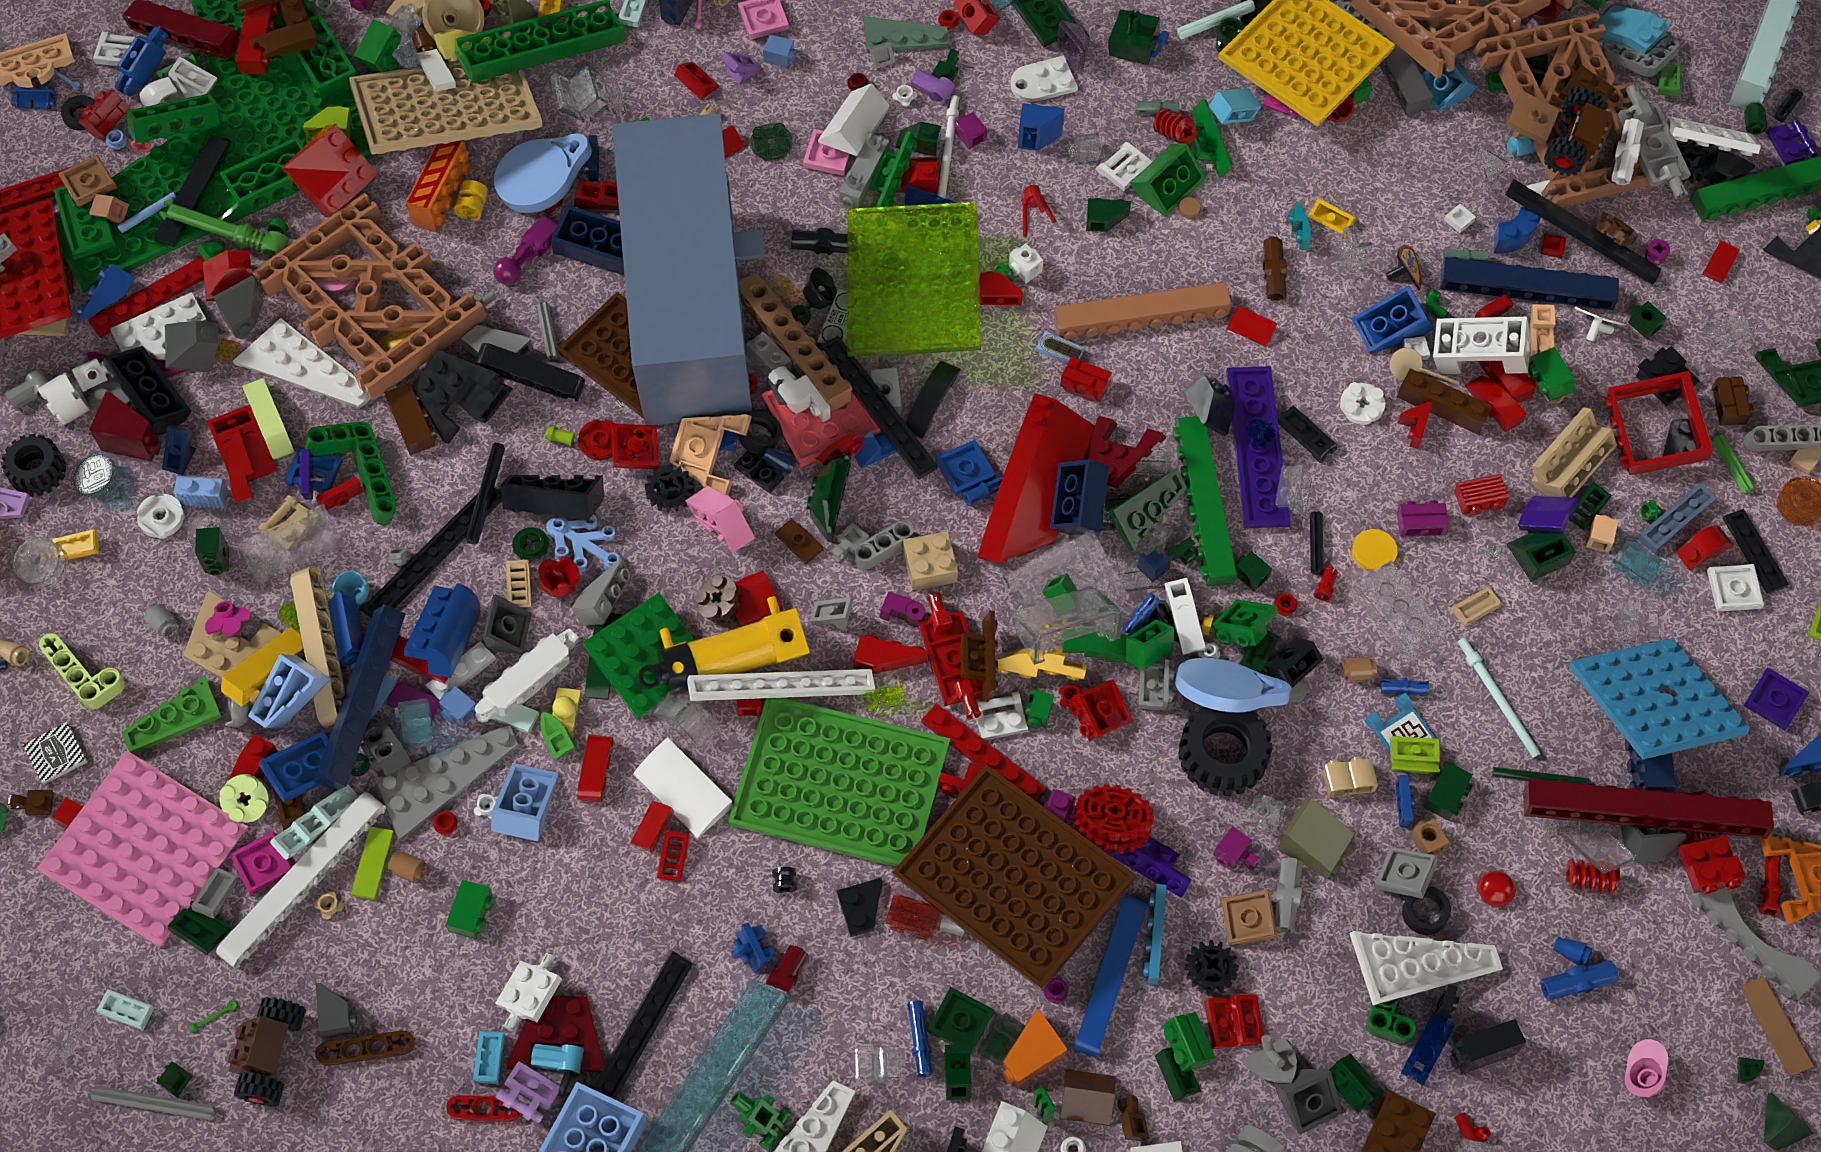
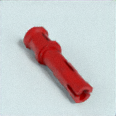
[1759,855,1783,916]

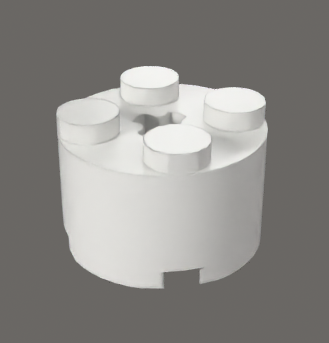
[38,372,90,426]

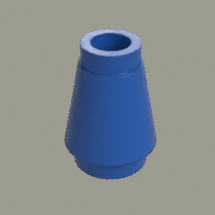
[1553,937,1593,966]

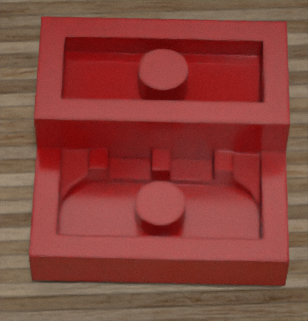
[733,570,783,627]
[1204,994,1264,1049]

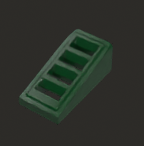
[1568,482,1612,530]

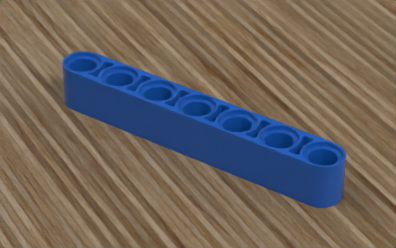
[1073,894,1148,1058]

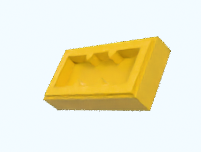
[52,529,99,562]

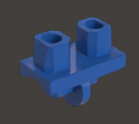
[731,922,775,973]

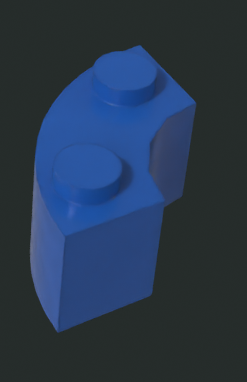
[1494,207,1541,253]

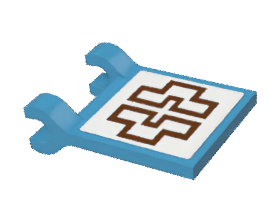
[1364,693,1441,753]

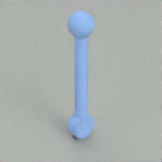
[54,69,81,90]

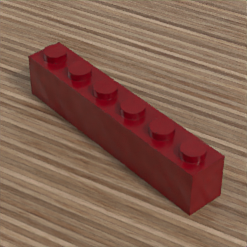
[122,0,239,60]

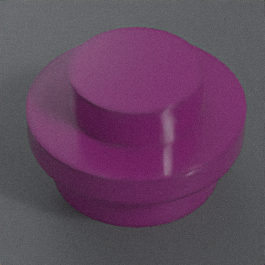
[1043,978,1068,1003]

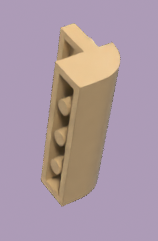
[1531,407,1617,498]

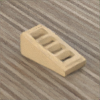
[506,560,532,608]

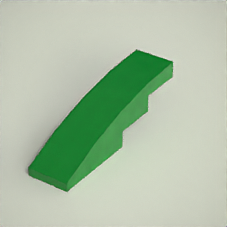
[1062,627,1130,663]

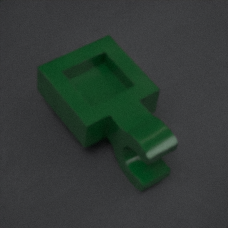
[931,49,959,82]

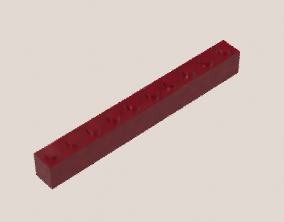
[1523,778,1774,839]

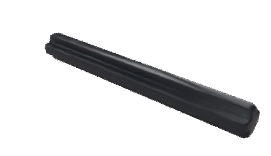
[466,442,505,545]

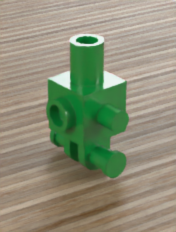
[730,1091,791,1151]

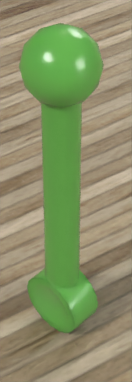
[189,1001,237,1033]

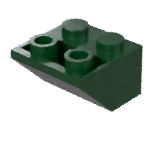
[1507,531,1576,582]

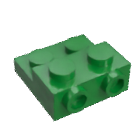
[1213,599,1278,647]

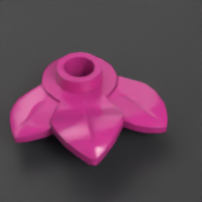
[205,601,251,637]

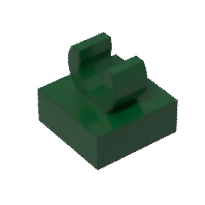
[1526,54,1548,72]
[1166,537,1196,565]
[156,1061,193,1098]

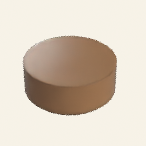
[1179,197,1201,219]

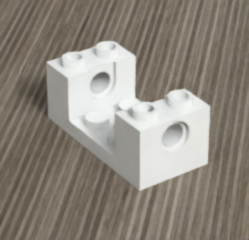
[1433,317,1531,374]

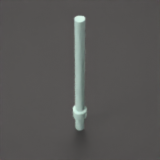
[1458,638,1541,759]

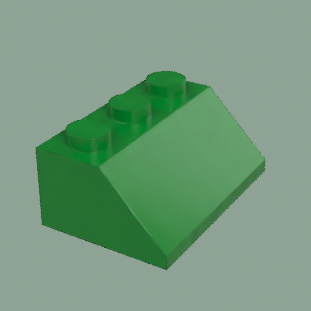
[1131,144,1206,217]

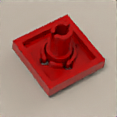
[611,423,659,470]

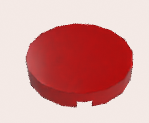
[578,419,614,460]

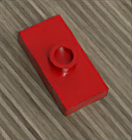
[315,476,364,512]

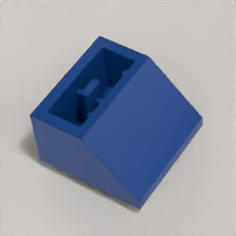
[1018,103,1065,150]

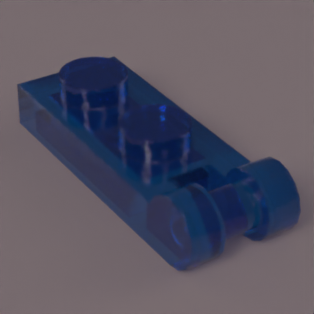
[1401,1012,1456,1086]

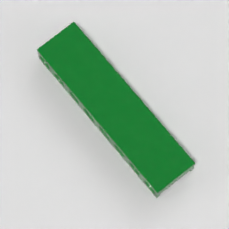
[455,0,626,83]

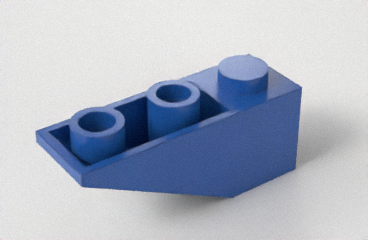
[75,264,135,323]
[1779,733,1821,778]

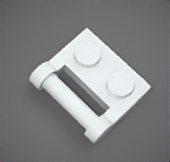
[93,31,145,66]
[1096,142,1153,191]
[976,691,1028,740]

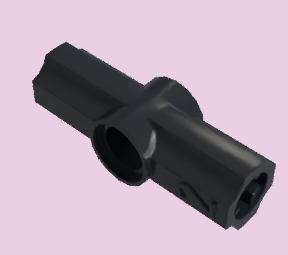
[791,228,857,255]

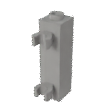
[839,132,889,209]

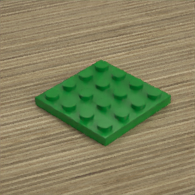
[582,592,695,720]

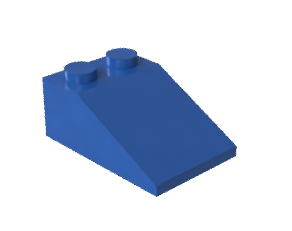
[1351,285,1434,354]

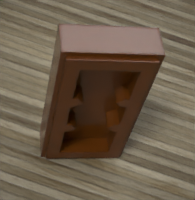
[775,518,823,564]

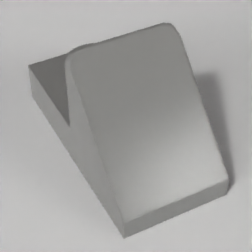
[810,597,854,632]

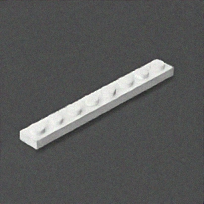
[687,669,875,701]

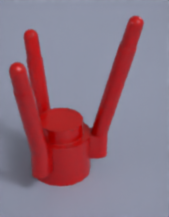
[1021,185,1056,237]

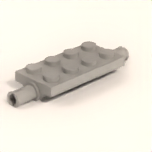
[1618,84,1691,199]

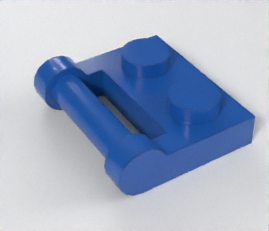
[285,446,343,493]

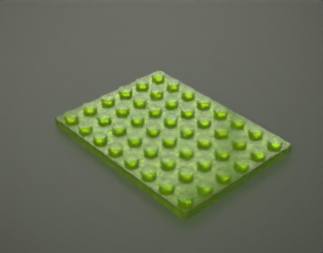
[847,202,981,357]

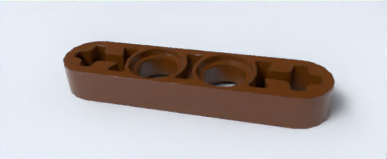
[315,1030,415,1066]

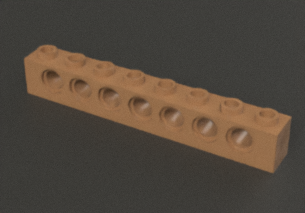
[739,272,852,413]

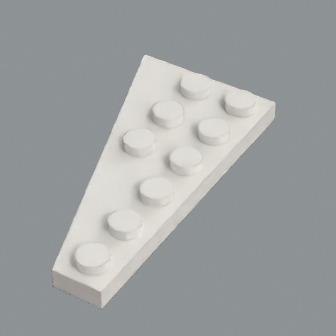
[233,318,370,409]
[1349,931,1503,1005]

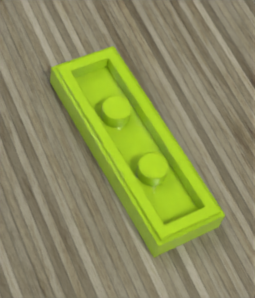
[351,826,395,901]

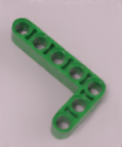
[305,421,396,525]

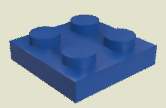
[935,440,996,496]

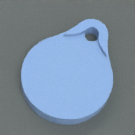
[494,133,592,213]
[1175,658,1292,712]

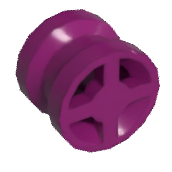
[1645,239,1670,265]

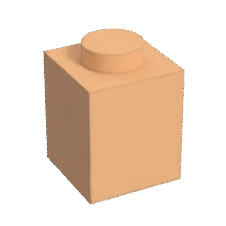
[1586,514,1618,553]

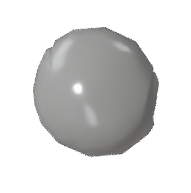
[225,698,252,728]

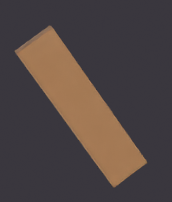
[1740,977,1814,1077]

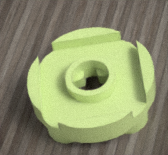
[220,774,270,823]

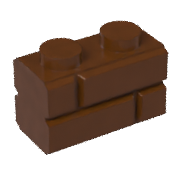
[1711,376,1753,426]

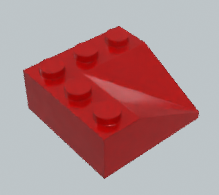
[282,124,378,217]

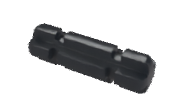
[1774,89,1803,122]

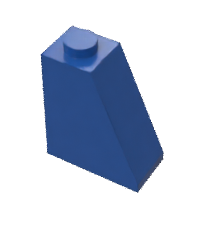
[328,591,364,665]

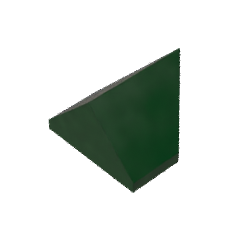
[1764,1093,1814,1150]

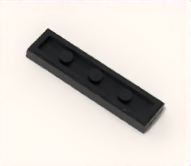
[1722,509,1789,594]

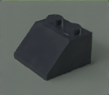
[1184,374,1236,436]

